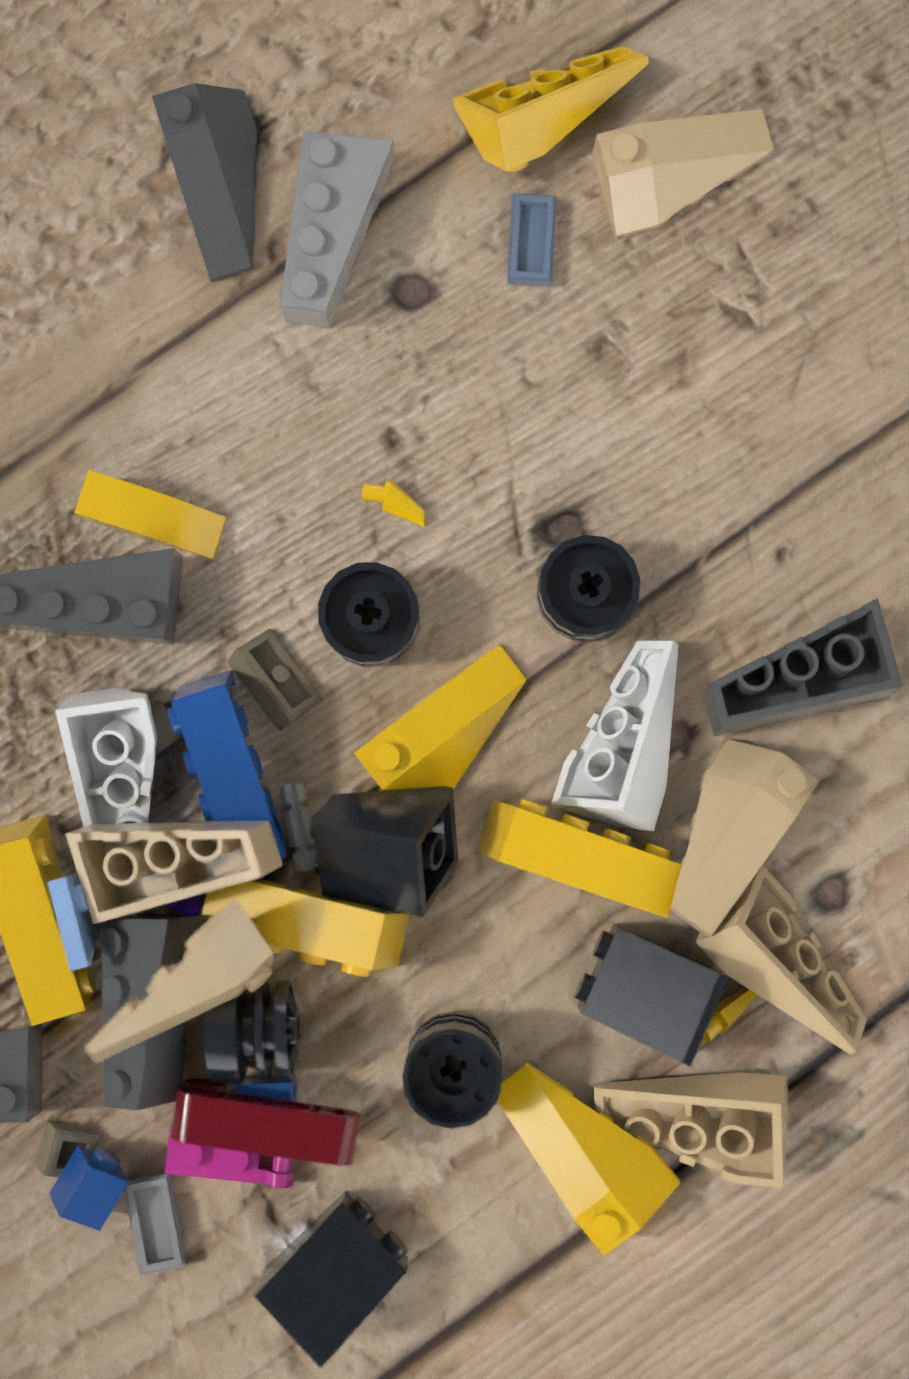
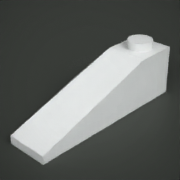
[551,641,679,831]
[55,688,158,827]

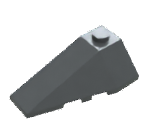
[152,83,258,282]

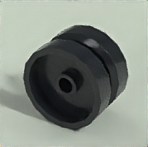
[536,535,641,642]
[318,562,420,668]

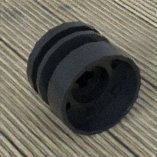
[204,980,300,1084]
[402,1011,503,1129]

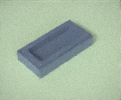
[507,193,557,287]

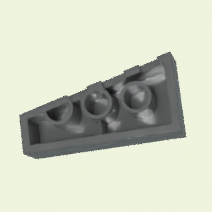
[703,598,903,737]
[101,914,208,1111]

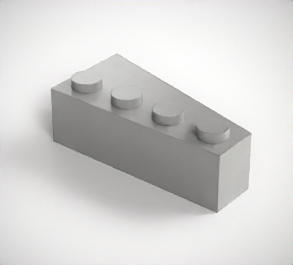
[280,130,395,328]

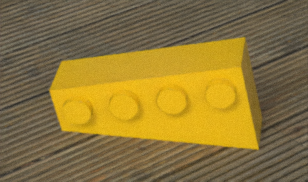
[475,799,681,919]
[0,814,96,1026]
[202,878,410,977]

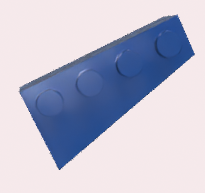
[167,669,287,859]

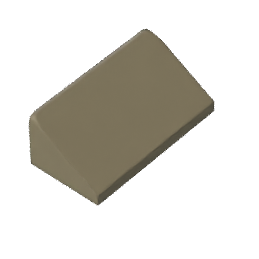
[228,628,324,731]

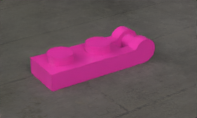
[165,1125,295,1188]

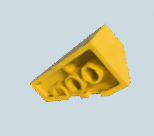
[452,46,649,172]
[354,645,527,791]
[498,1062,680,1256]

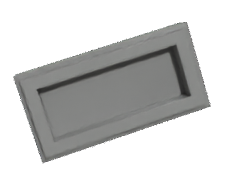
[124,1171,188,1275]

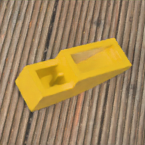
[74,470,227,561]

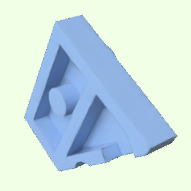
[48,875,101,971]

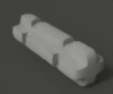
[279,782,316,872]

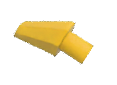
[361,479,426,527]
[702,987,757,1044]

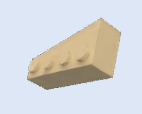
[66,820,283,924]

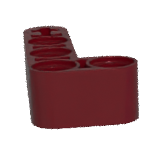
[170,1078,361,1166]

